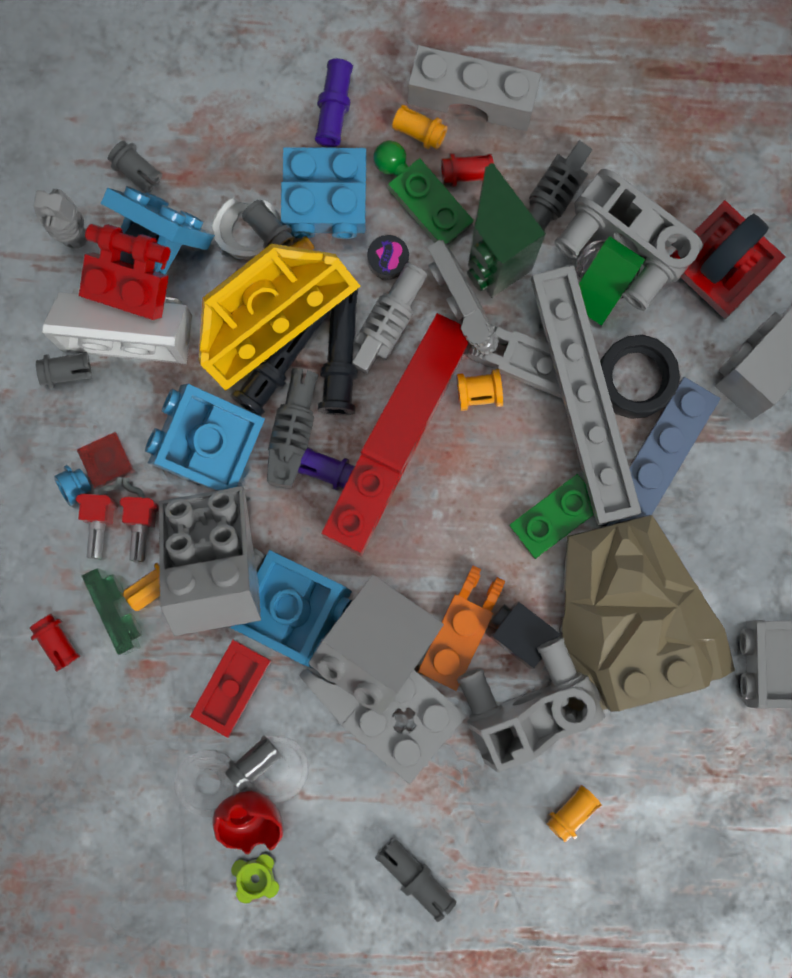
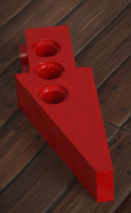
[321,313,469,557]

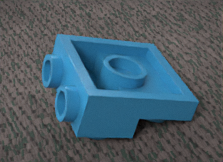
[281,147,366,239]
[145,384,265,491]
[230,550,352,669]

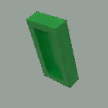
[579,236,646,326]

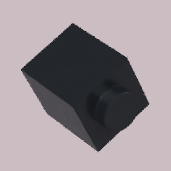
[489,602,560,669]

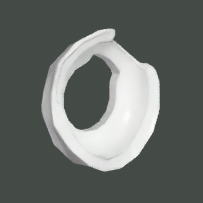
[212,198,281,260]

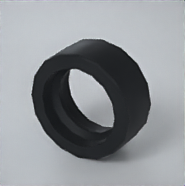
[600,335,680,419]

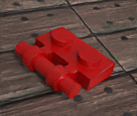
[79,224,170,320]

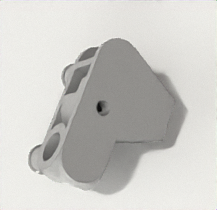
[554,169,703,311]
[457,637,605,772]

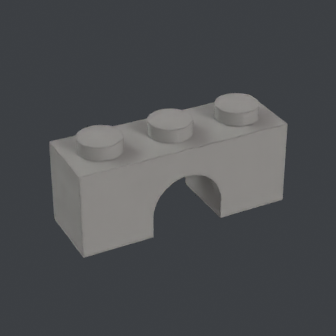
[408,45,541,131]

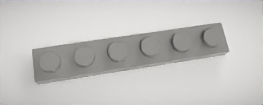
[530,265,641,525]

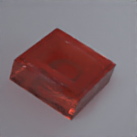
[77,432,135,489]

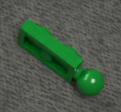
[373,140,474,246]
[509,473,594,559]

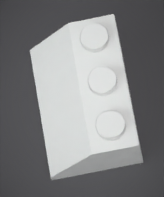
[42,288,192,364]

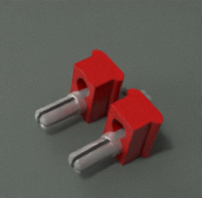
[76,477,159,563]

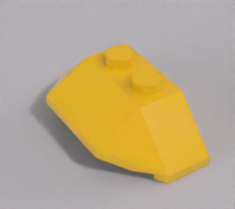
[198,244,361,391]

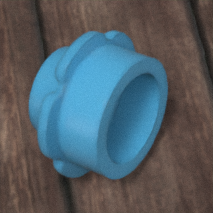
[54,465,92,506]

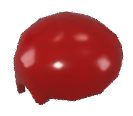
[212,791,283,854]

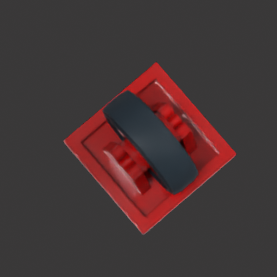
[670,200,786,319]

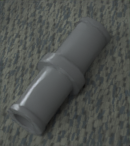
[375,838,457,922]

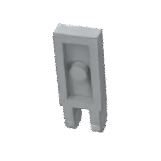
[427,240,499,356]
[467,325,563,399]

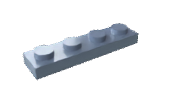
[601,377,721,526]

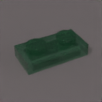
[82,568,142,655]

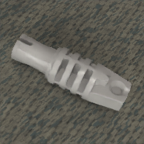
[33,189,87,249]
[352,262,427,374]

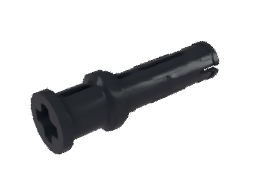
[318,289,358,416]
[230,311,330,417]

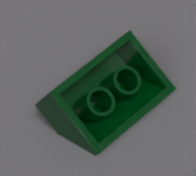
[467,163,546,298]

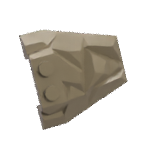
[560,515,735,712]

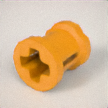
[456,369,503,411]

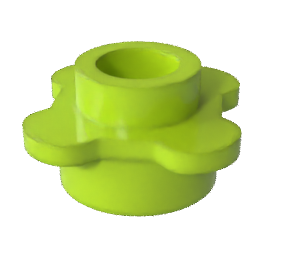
[231,854,279,904]

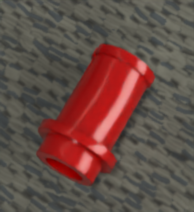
[441,153,494,187]
[29,614,81,672]

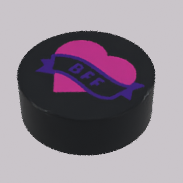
[367,235,409,279]

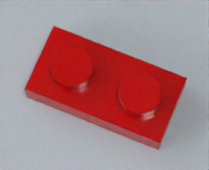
[190,639,272,738]

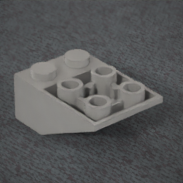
[159,486,261,636]

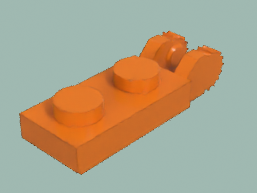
[417,565,505,691]

